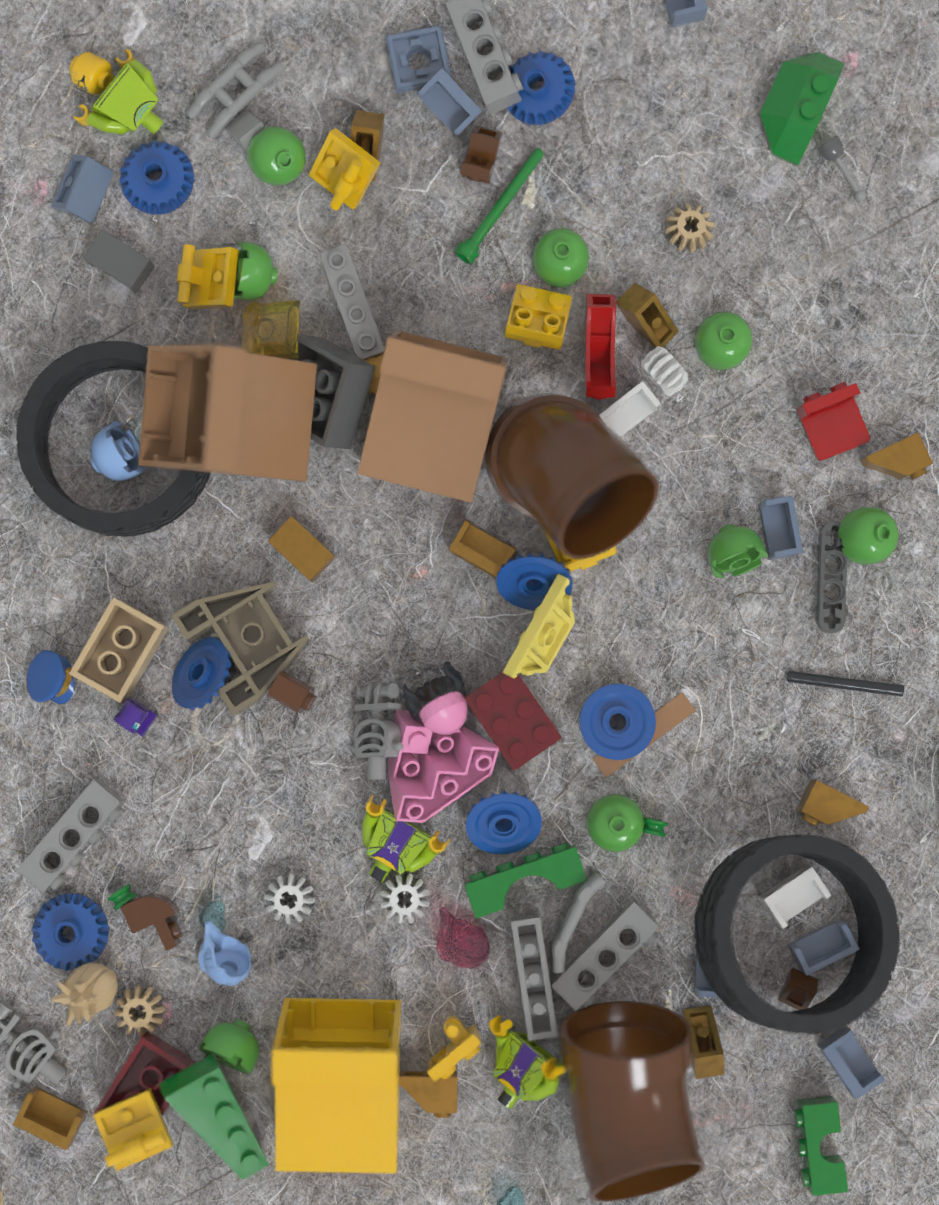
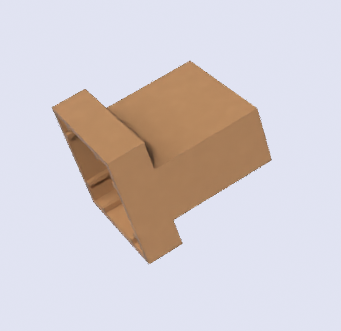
[357,330,508,503]
[138,345,317,482]

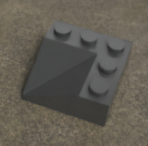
[289,334,375,449]

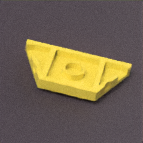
[503,574,575,678]

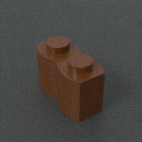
[267,671,317,713]

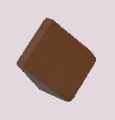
[778,968,818,1010]

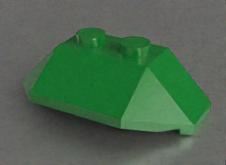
[759,52,845,166]

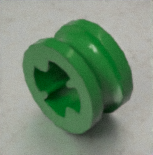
[643,817,668,837]
[107,884,137,911]

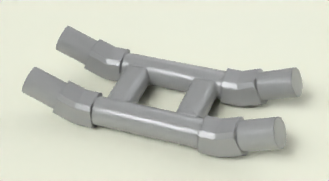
[186,42,285,139]
[550,872,606,973]

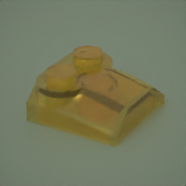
[241,300,301,360]

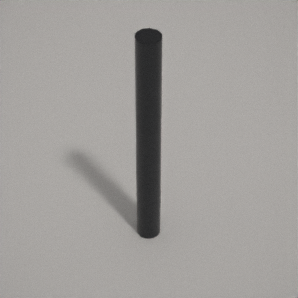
[787,671,904,697]

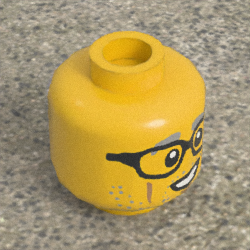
[69,52,114,95]

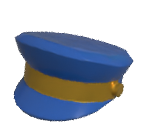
[26,650,74,704]

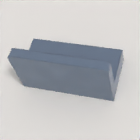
[51,155,113,223]

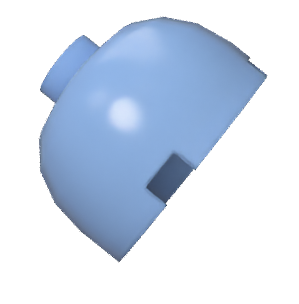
[91,421,146,481]

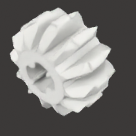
[641,346,688,396]
[265,873,315,924]
[380,873,430,924]

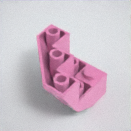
[388,710,499,823]

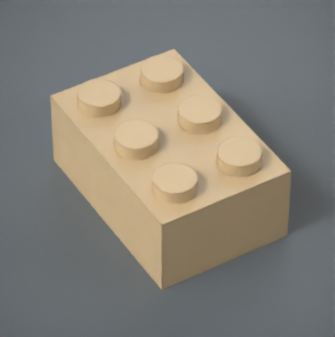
[69,597,170,703]

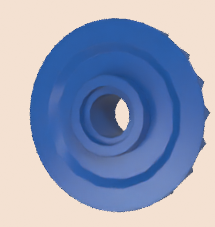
[507,50,575,125]
[119,140,194,215]
[496,552,573,610]
[172,637,232,711]
[580,684,656,760]
[465,790,542,854]
[32,893,109,971]

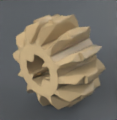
[665,203,715,253]
[114,985,166,1037]

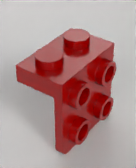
[796,382,870,461]

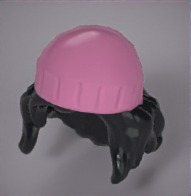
[402,661,467,735]

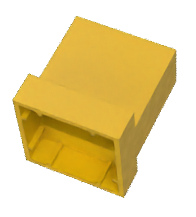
[272,998,402,1173]

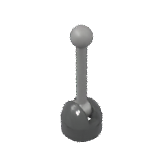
[818,136,866,202]

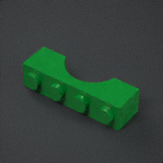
[464,842,587,919]

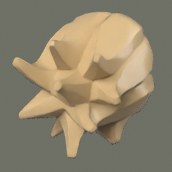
[51,962,118,1026]

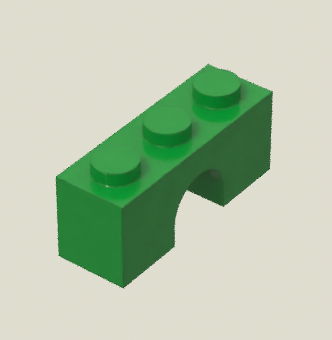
[794,1096,848,1196]

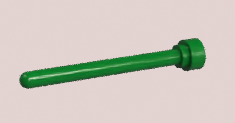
[454,148,544,265]

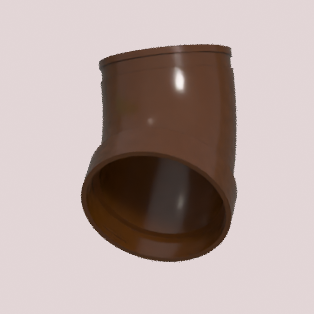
[485,393,659,559]
[561,1001,705,1202]

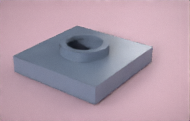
[386,25,452,94]

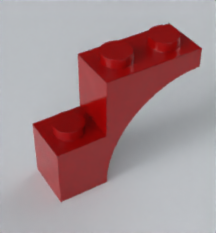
[584,294,617,400]

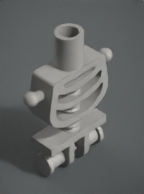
[351,683,403,780]
[0,1001,68,1089]

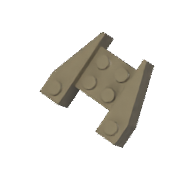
[171,582,310,716]

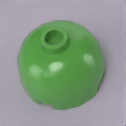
[247,126,306,185]
[532,228,590,288]
[234,241,278,300]
[694,311,753,371]
[838,507,899,565]
[707,524,768,578]
[586,793,645,852]
[198,1019,260,1074]

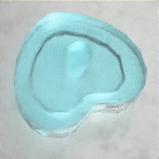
[199,901,226,931]
[496,1186,524,1205]

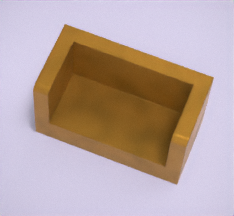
[268,516,336,582]
[449,520,516,579]
[13,1086,88,1150]

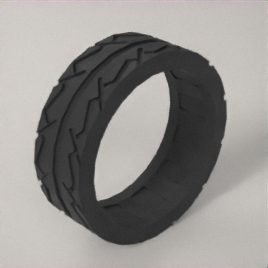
[16,341,211,537]
[694,835,900,1034]

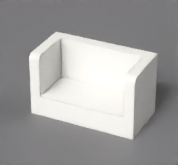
[599,381,660,438]
[759,864,832,929]

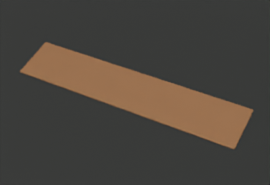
[593,692,696,778]

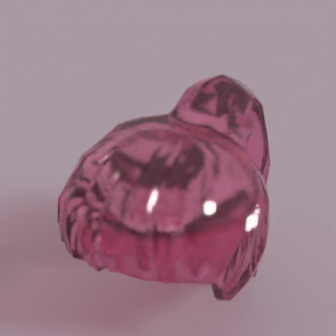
[436,907,490,969]

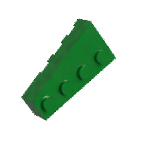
[158,1054,269,1180]

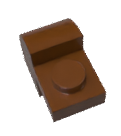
[460,125,503,184]
[120,894,182,951]

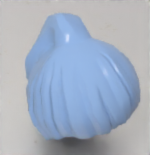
[199,921,251,986]

